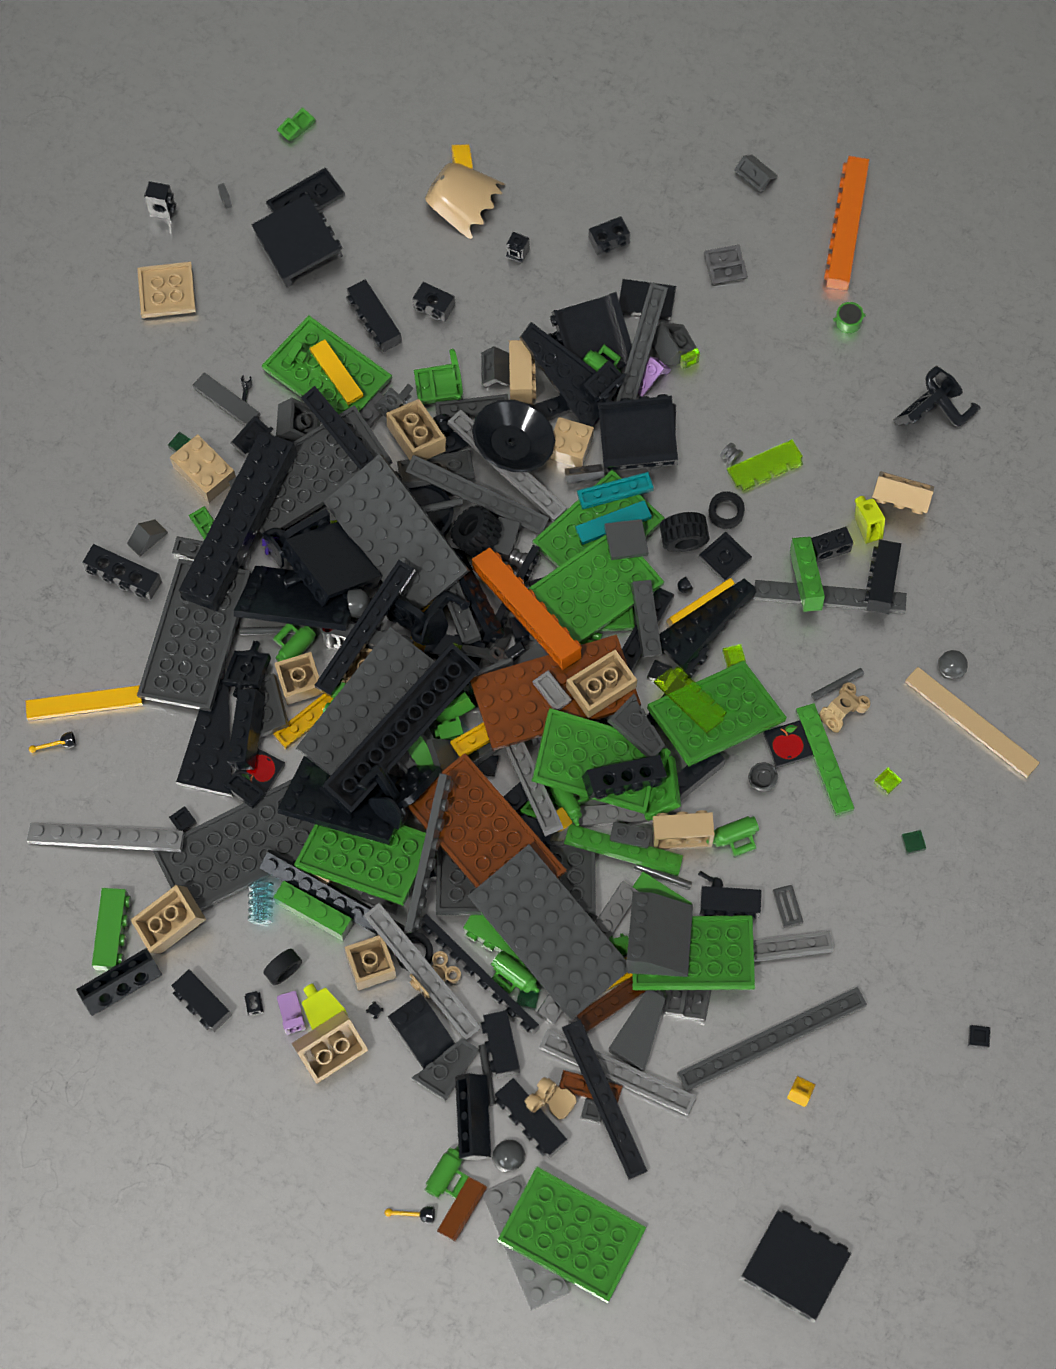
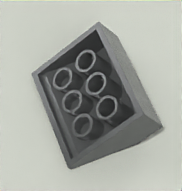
[627,892,693,977]

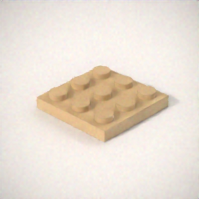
[137,262,196,318]

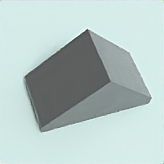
[127,519,168,557]

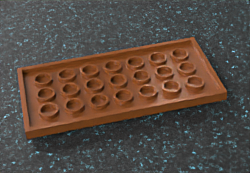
[470,634,641,751]
[407,753,566,888]

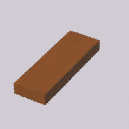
[559,1070,622,1103]
[437,1177,487,1241]

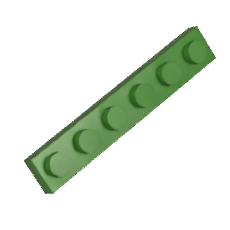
[796,703,854,816]
[564,824,683,876]

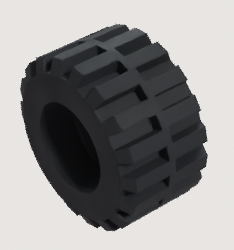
[451,505,502,557]
[660,512,710,552]

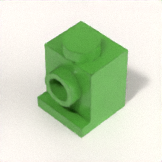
[434,716,463,740]

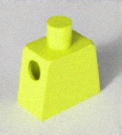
[854,496,885,544]
[301,983,348,1030]

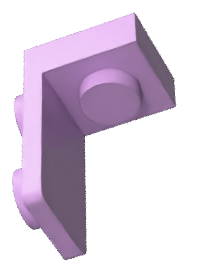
[638,357,671,396]
[277,991,306,1035]

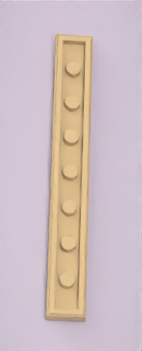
[905,667,1040,778]

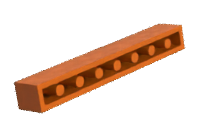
[824,156,869,291]
[472,548,582,670]

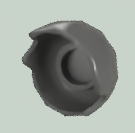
[347,589,370,618]
[938,650,968,679]
[748,762,778,792]
[492,1140,525,1172]

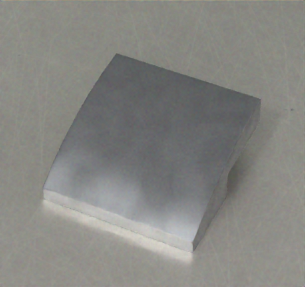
[704,244,748,285]
[663,990,711,1021]

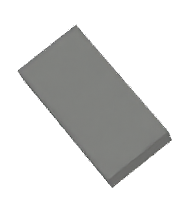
[533,670,571,711]

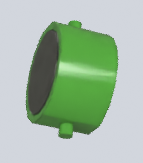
[833,302,866,333]

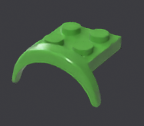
[414,349,463,405]

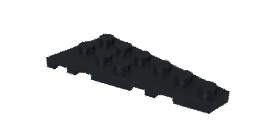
[519,322,619,427]
[659,578,756,671]
[176,679,233,797]

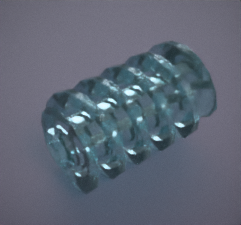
[248,881,274,925]

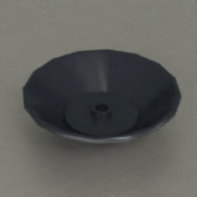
[472,400,556,473]

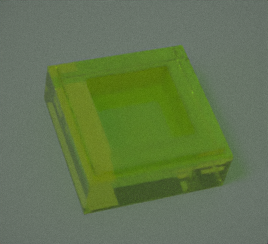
[680,348,700,369]
[722,644,746,668]
[874,767,902,795]

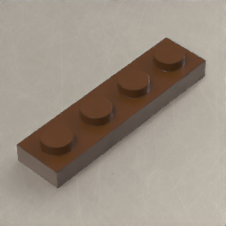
[576,976,647,1033]

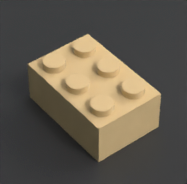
[509,340,536,405]
[386,399,446,461]
[170,434,236,503]
[872,471,934,514]
[566,650,637,718]
[652,810,714,850]
[131,885,206,954]
[291,1011,368,1084]

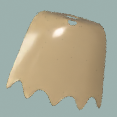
[425,163,505,239]

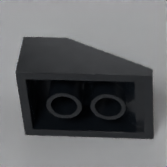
[388,993,455,1069]

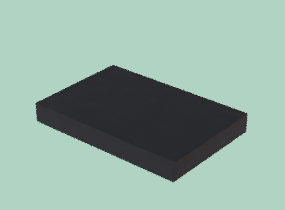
[619,279,676,320]

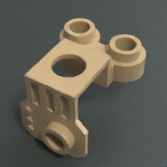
[819,682,870,733]
[410,951,461,1000]
[525,1077,577,1119]

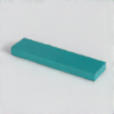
[577,472,654,510]
[575,500,652,545]

